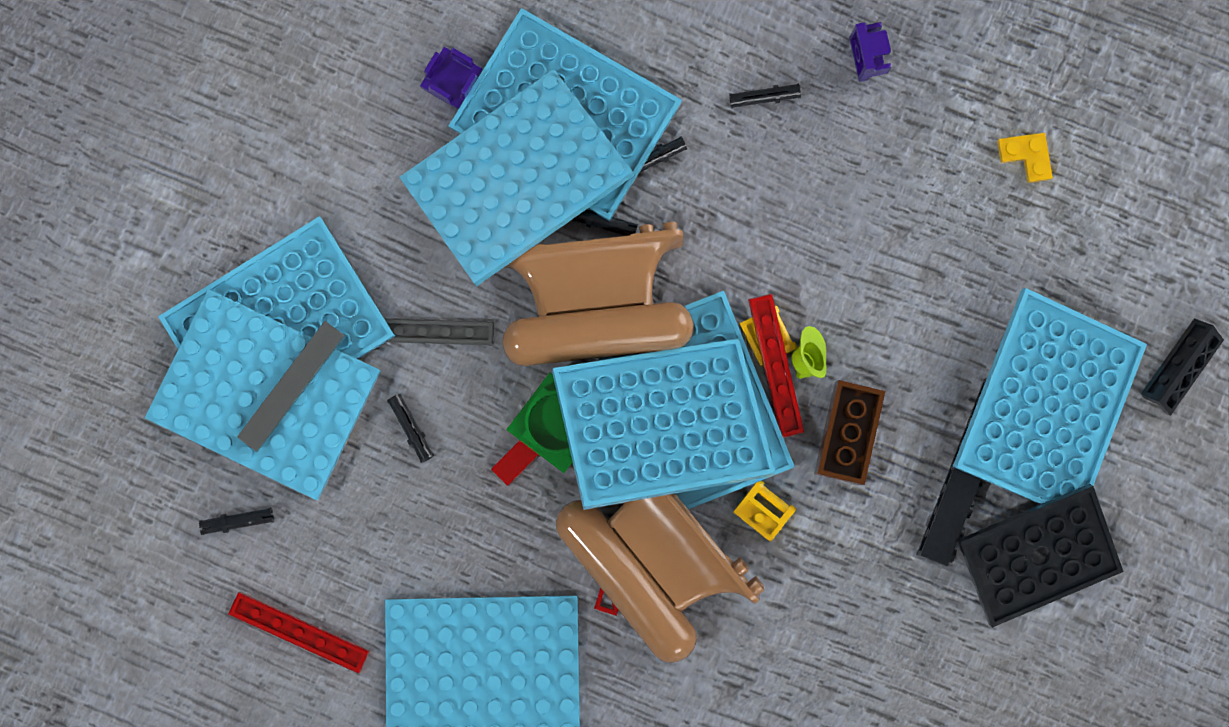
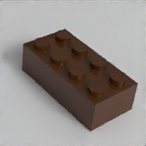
[814,380,886,485]

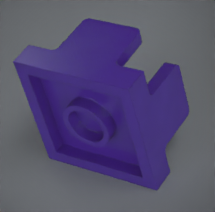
[849,22,892,82]
[420,47,483,110]

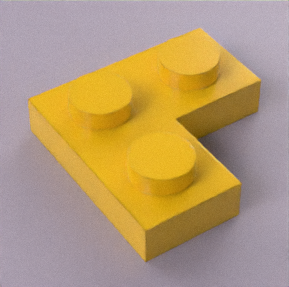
[997,133,1053,183]

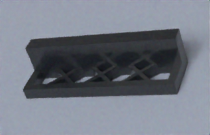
[1141,318,1224,416]

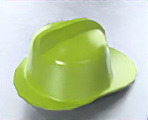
[791,326,827,379]

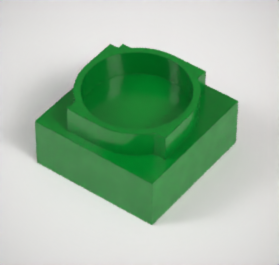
[506,372,573,474]

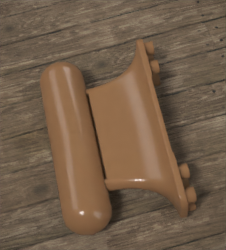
[502,222,694,366]
[556,494,764,663]

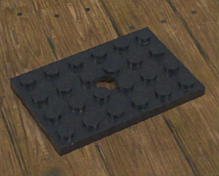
[957,484,1124,628]

